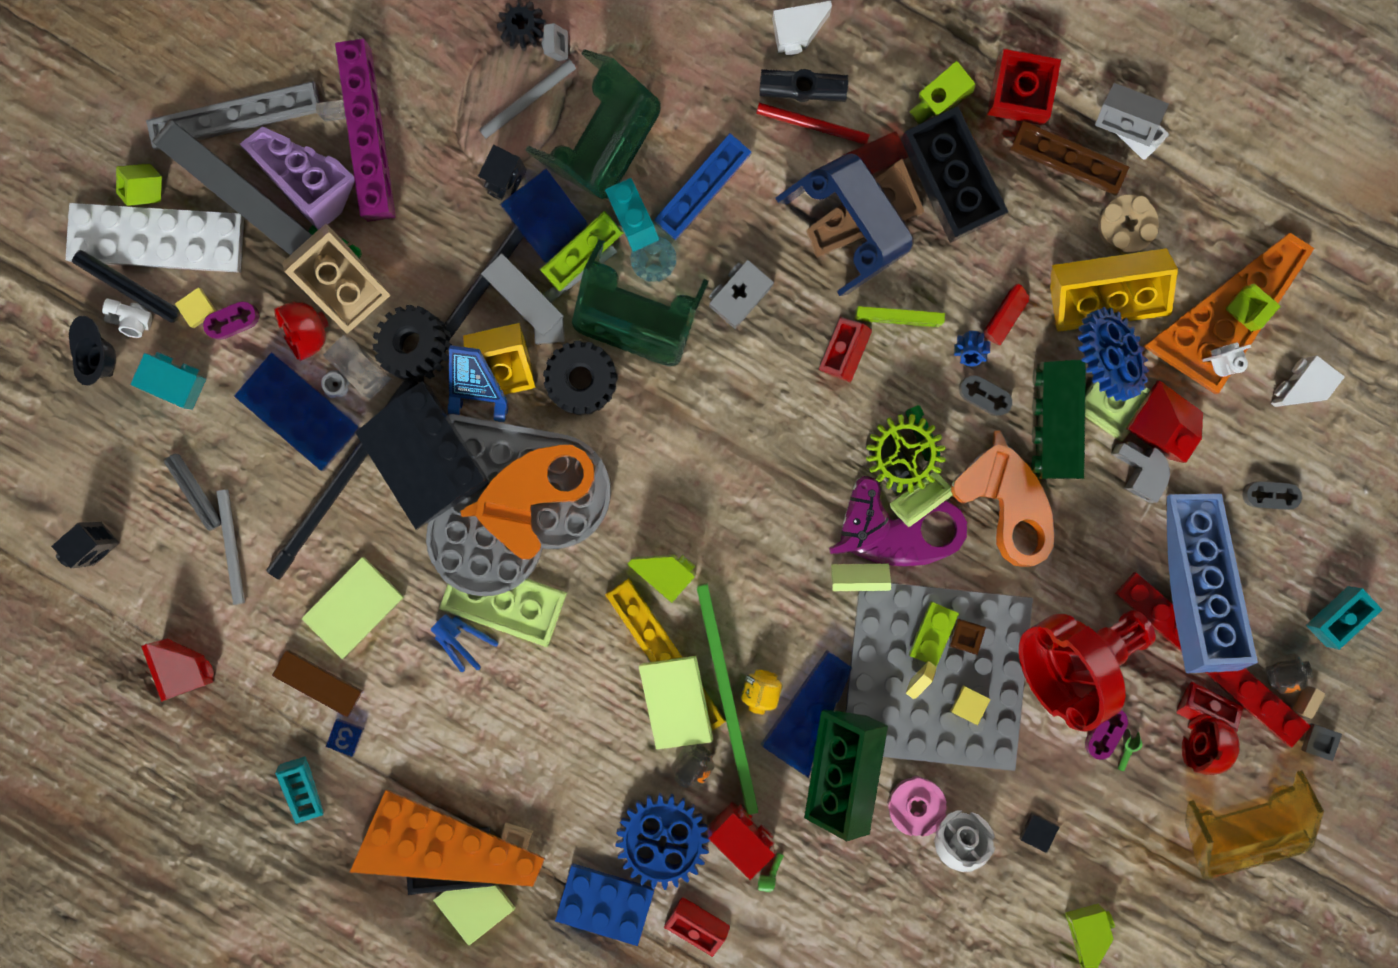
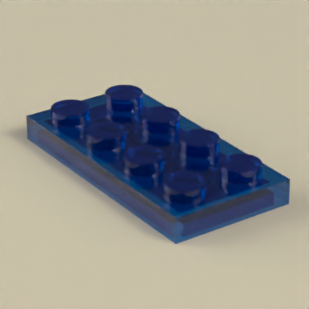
[234,352,361,471]

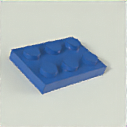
[555,863,655,946]

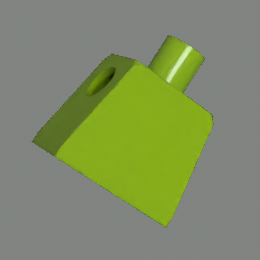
[909,61,975,125]

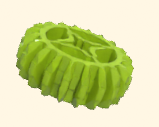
[866,414,945,493]

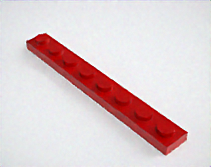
[1115,572,1311,748]

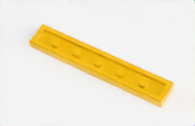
[605,578,726,731]

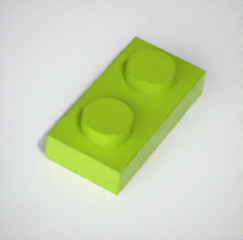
[908,601,959,667]

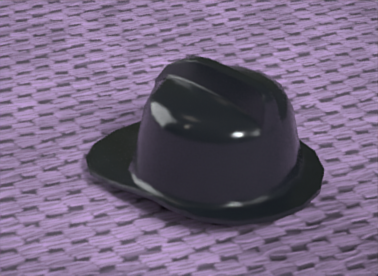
[69,316,116,386]

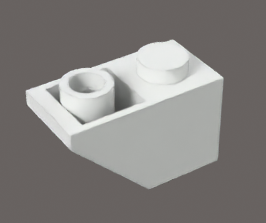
[1271,356,1345,407]

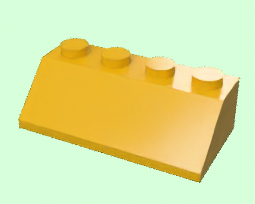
[1050,248,1178,332]

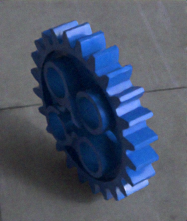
[1078,307,1149,402]
[616,793,710,890]

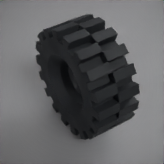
[372,305,452,383]
[543,341,618,415]

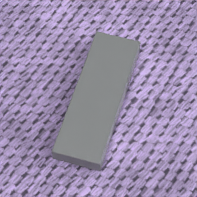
[481,253,564,337]

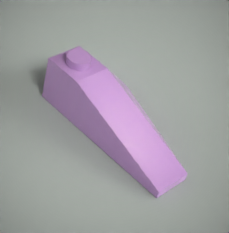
[240,126,355,230]

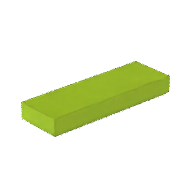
[539,211,624,291]
[854,306,945,327]

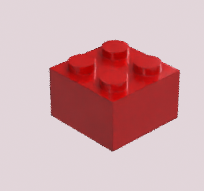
[987,49,1062,125]
[708,801,775,880]

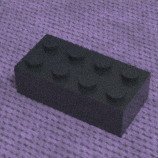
[901,106,1008,243]

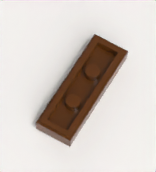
[272,650,363,717]

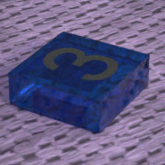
[326,718,365,757]

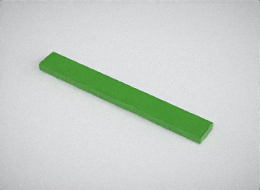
[697,583,759,815]

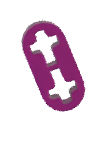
[203,301,260,340]
[1085,710,1128,760]

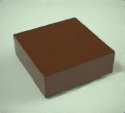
[948,618,986,655]

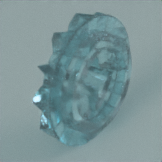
[630,236,676,282]

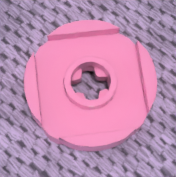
[887,776,947,836]

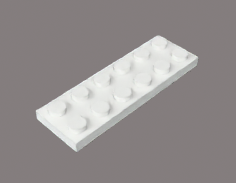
[65,203,244,273]

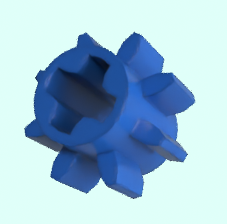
[954,331,991,366]

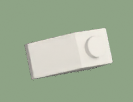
[772,1,832,55]

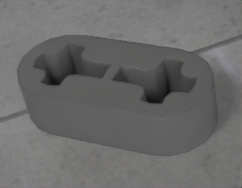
[959,375,1013,416]
[1242,482,1302,510]

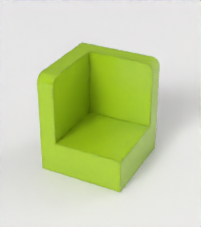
[116,164,162,206]
[1226,284,1281,332]

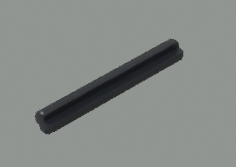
[72,250,180,323]

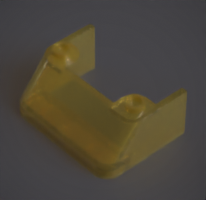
[1185,770,1324,879]

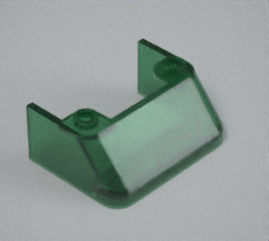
[525,49,661,199]
[572,239,709,367]

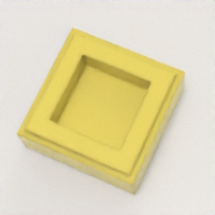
[175,288,216,328]
[906,661,936,699]
[950,685,991,725]

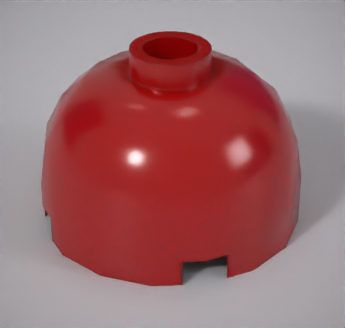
[274,301,329,361]
[1182,714,1240,775]

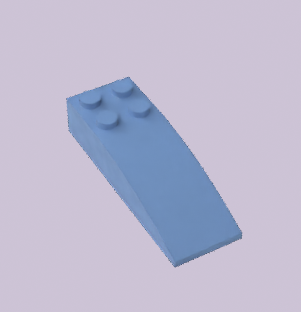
[1167,494,1258,673]

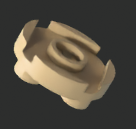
[1098,195,1159,254]

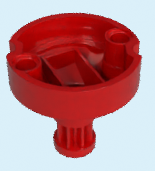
[1019,610,1156,731]

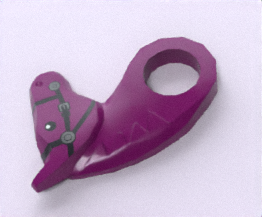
[829,476,967,566]

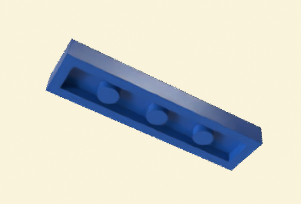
[654,133,752,241]

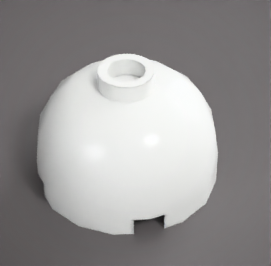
[934,810,995,872]

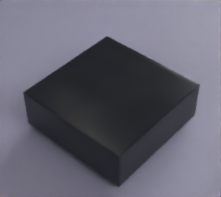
[1019,812,1060,853]

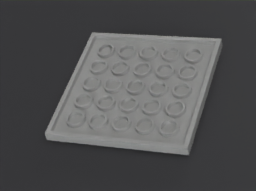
[846,583,1033,771]

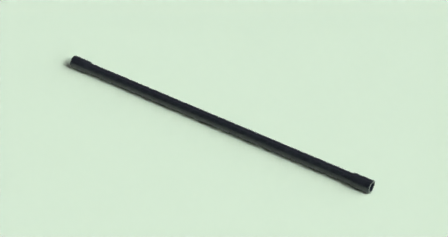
[266,196,548,580]

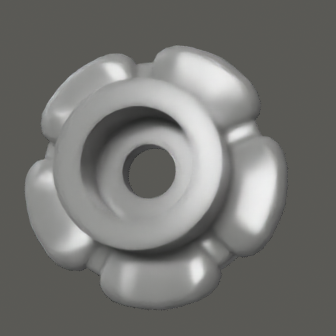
[321,370,350,398]

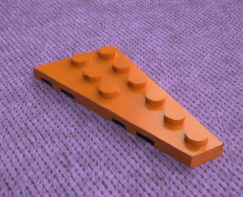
[1143,233,1315,394]
[350,790,545,887]

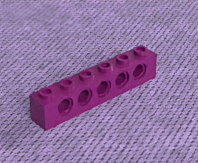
[335,38,396,222]

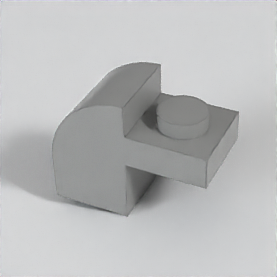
[1111,442,1170,503]

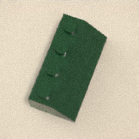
[1031,360,1086,479]
[804,710,888,842]

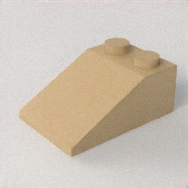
[282,224,391,334]

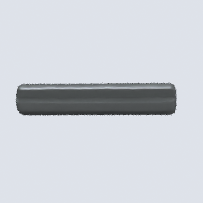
[164,454,221,531]

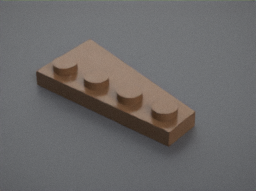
[806,159,925,258]

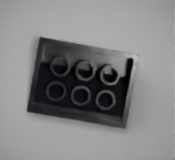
[355,381,490,530]

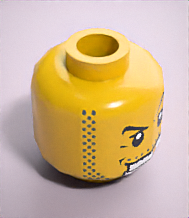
[741,669,782,715]

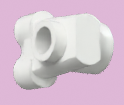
[102,298,152,338]

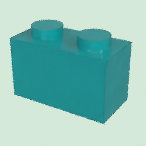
[605,178,659,252]
[130,351,206,410]
[1306,586,1383,650]

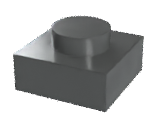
[1301,723,1342,761]

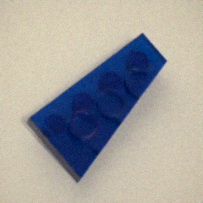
[761,650,852,778]

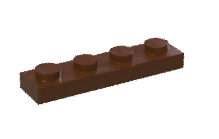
[1010,121,1130,196]

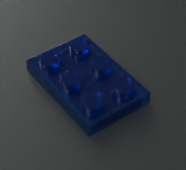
[499,169,588,264]

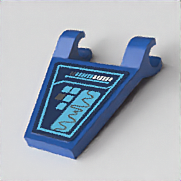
[448,345,509,422]

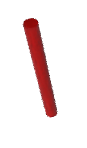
[756,102,870,145]

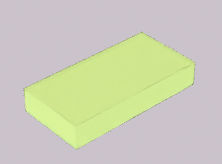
[890,472,952,527]
[831,564,891,591]

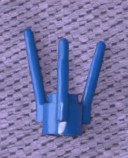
[431,614,498,672]

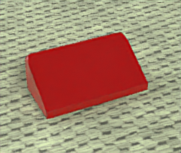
[983,283,1030,346]
[818,317,872,383]
[1176,682,1243,732]
[664,897,730,957]

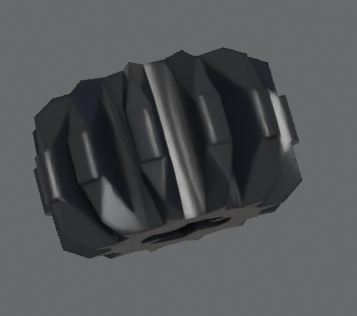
[497,0,546,51]

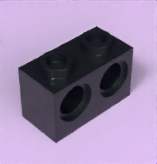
[478,144,527,201]
[51,522,120,569]

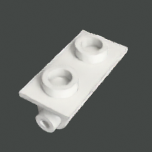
[1202,342,1251,377]

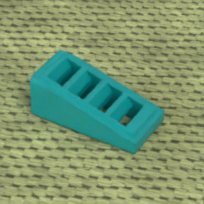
[275,756,324,824]

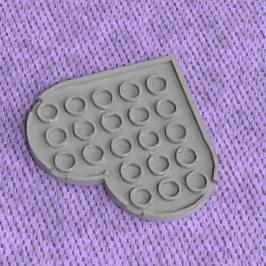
[426,414,611,596]

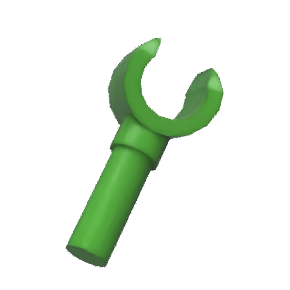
[1118,729,1142,771]
[757,852,784,892]

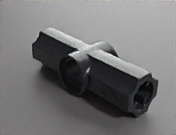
[759,69,848,102]

